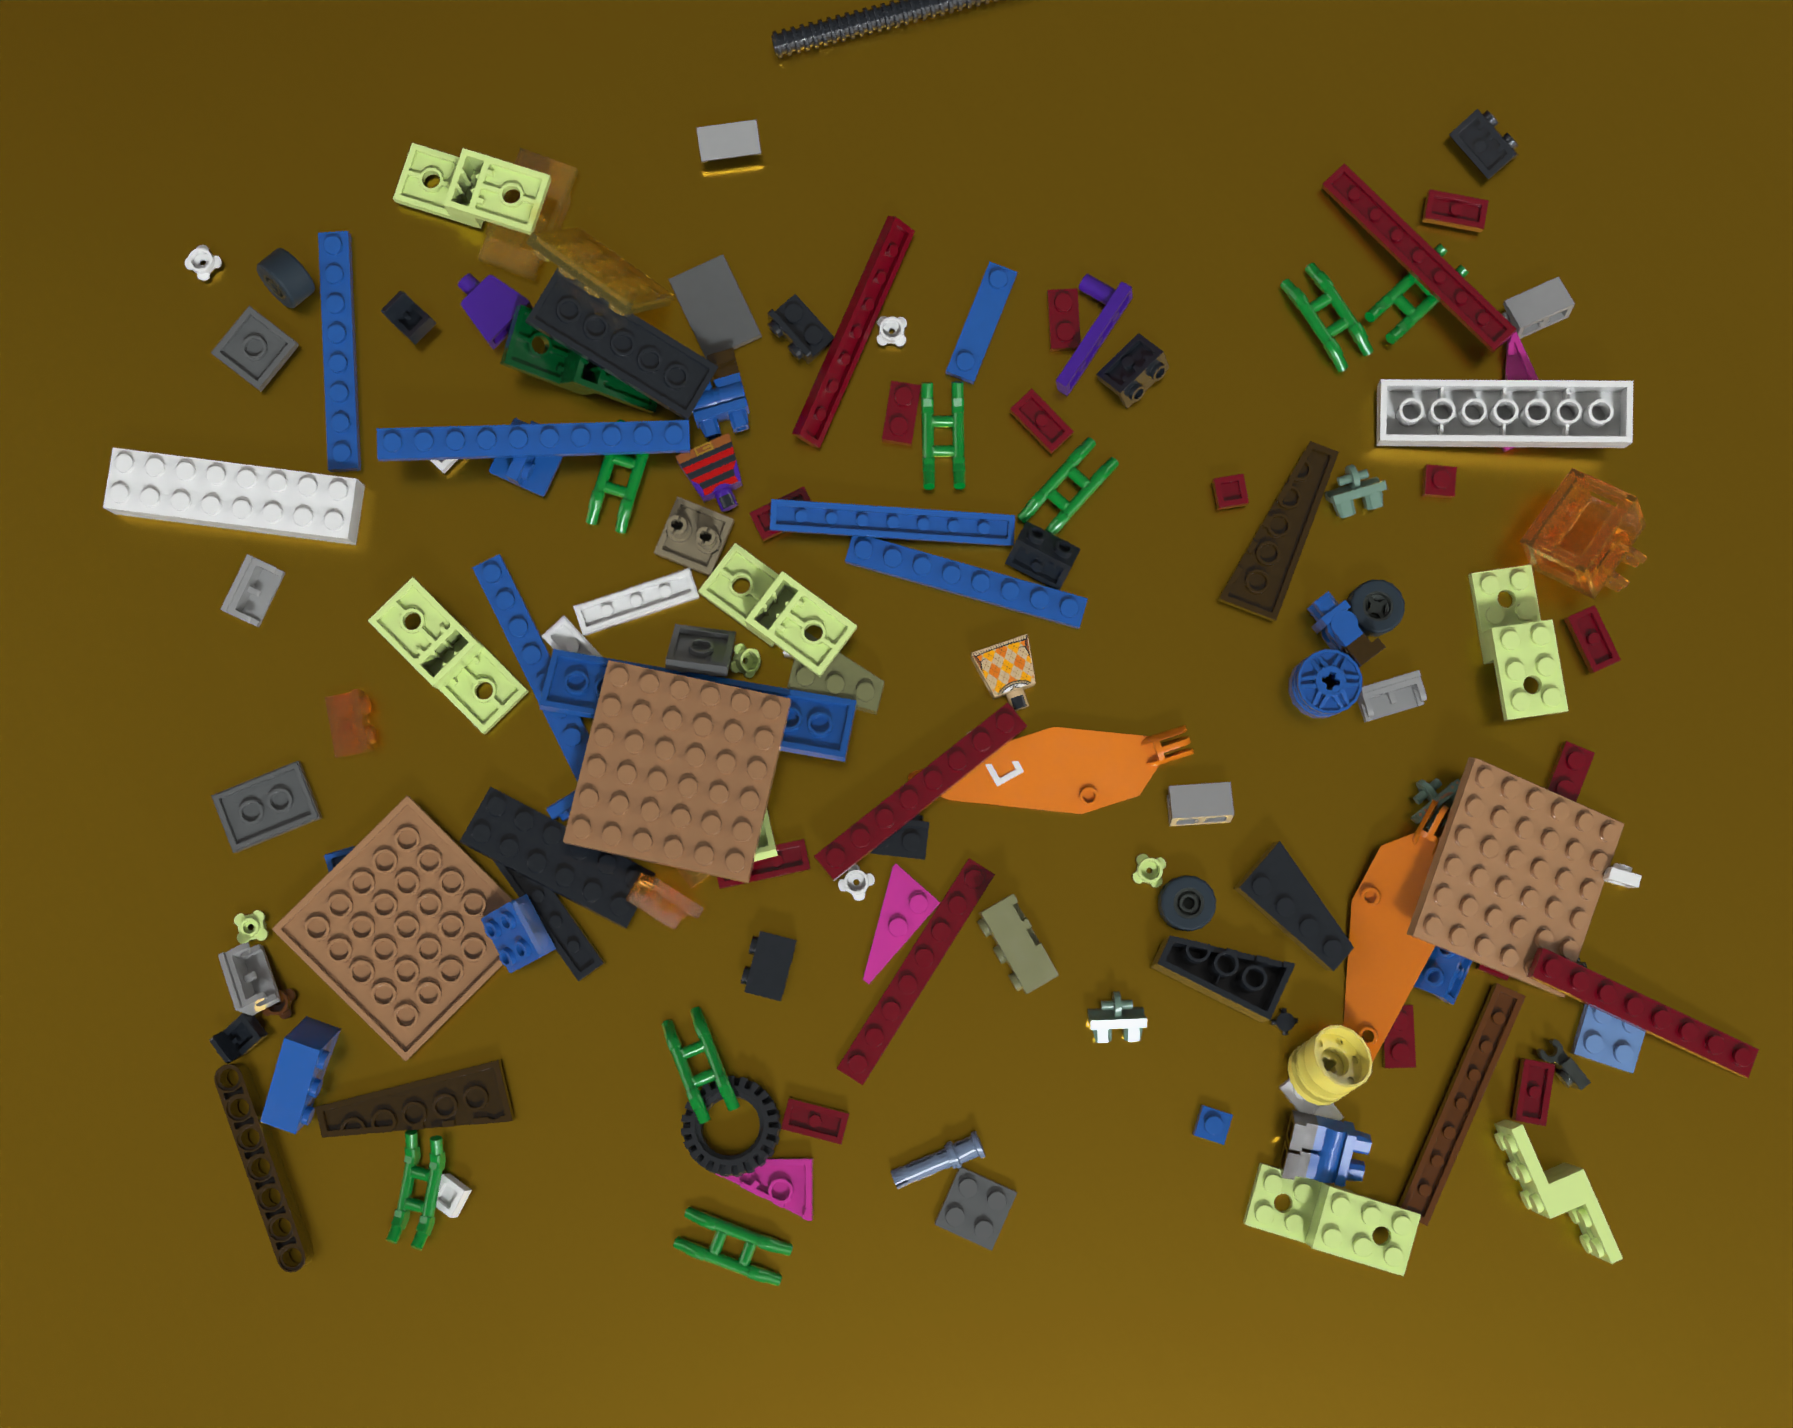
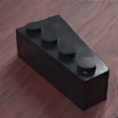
[1234,841,1354,971]
[1151,936,1295,1023]

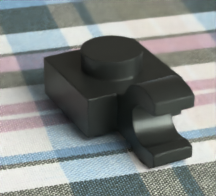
[1536,1038,1591,1090]

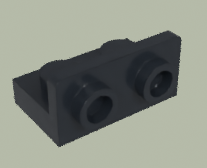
[1449,109,1519,179]
[767,294,834,364]
[1096,333,1169,408]
[1005,522,1080,590]
[869,815,930,860]

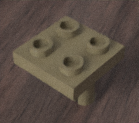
[654,497,734,576]

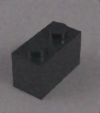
[741,931,797,1001]

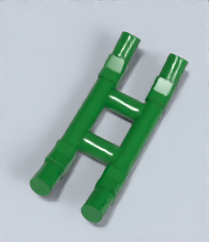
[1364,243,1469,344]
[1280,263,1374,372]
[921,381,966,490]
[585,419,650,533]
[1017,437,1119,536]
[661,1007,740,1124]
[385,1130,446,1251]
[673,1206,793,1286]

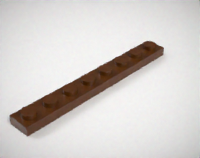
[1398,983,1526,1226]

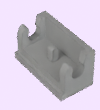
[697,120,761,162]
[1502,277,1575,339]
[220,554,285,627]
[1357,670,1427,723]
[1167,782,1234,827]
[218,942,281,1016]

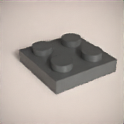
[211,306,299,392]
[665,624,736,677]
[934,1166,1017,1251]

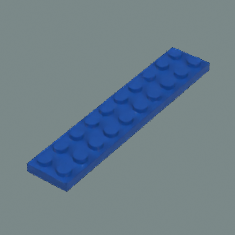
[539,649,857,762]

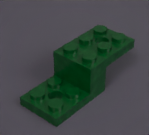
[500,305,658,413]

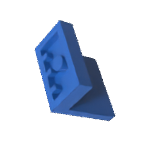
[1414,946,1472,1005]

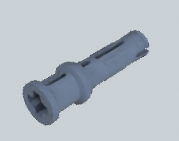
[891,1131,986,1189]

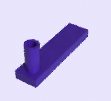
[1056,273,1133,396]

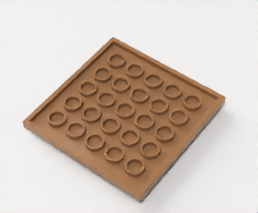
[563,660,792,884]
[1407,757,1624,997]
[272,796,514,1061]

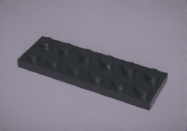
[525,268,718,420]
[460,787,656,929]

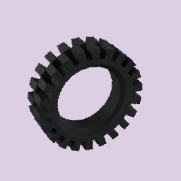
[681,1076,781,1177]

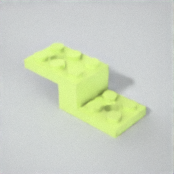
[393,143,552,236]
[698,543,857,677]
[1469,565,1569,721]
[368,577,529,734]
[1494,1119,1623,1264]
[1243,1163,1421,1276]

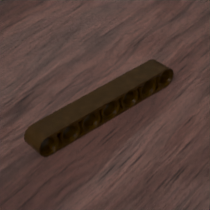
[214,1062,314,1273]

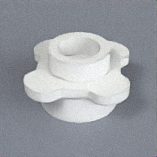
[185,245,222,281]
[877,316,907,347]
[838,864,875,901]

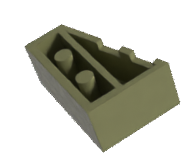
[787,631,884,715]
[977,894,1059,994]

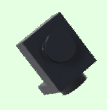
[381,290,437,345]
[209,1013,268,1064]

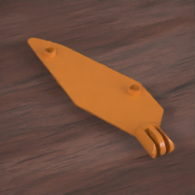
[908,725,1194,814]
[1343,800,1450,1061]

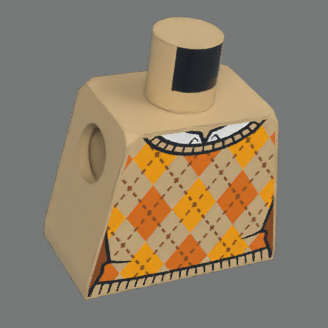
[970,634,1035,711]

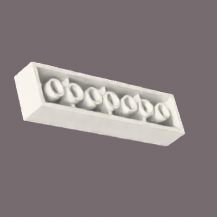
[1376,379,1633,448]
[103,448,365,545]

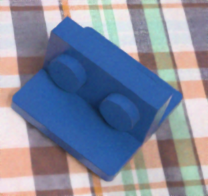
[489,418,564,497]
[481,894,556,973]

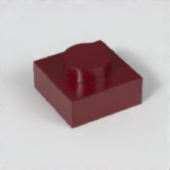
[1422,464,1457,499]
[1212,473,1249,510]

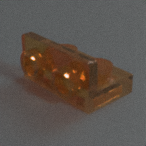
[325,689,377,758]
[626,873,704,930]

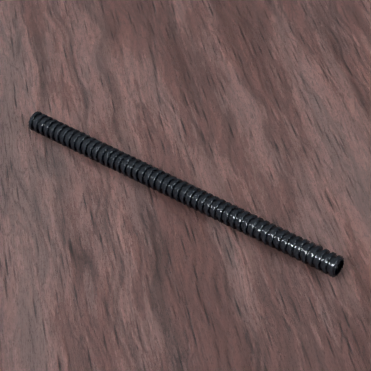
[771,0,998,59]

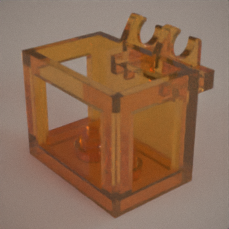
[1520,468,1647,599]

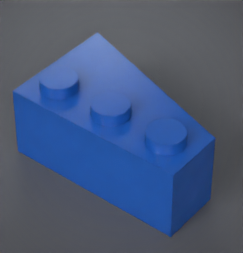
[260,1016,341,1134]

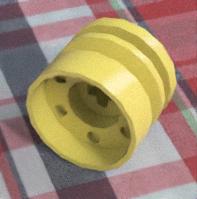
[1287,1025,1373,1106]

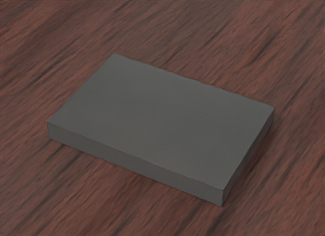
[669,255,762,360]
[211,761,322,853]

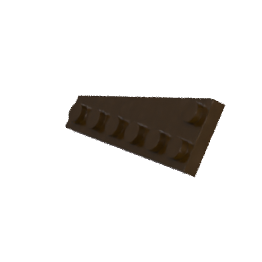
[1218,441,1339,622]
[315,1060,515,1138]

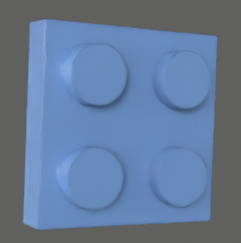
[1570,1004,1645,1073]

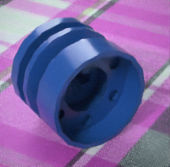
[1288,649,1362,718]

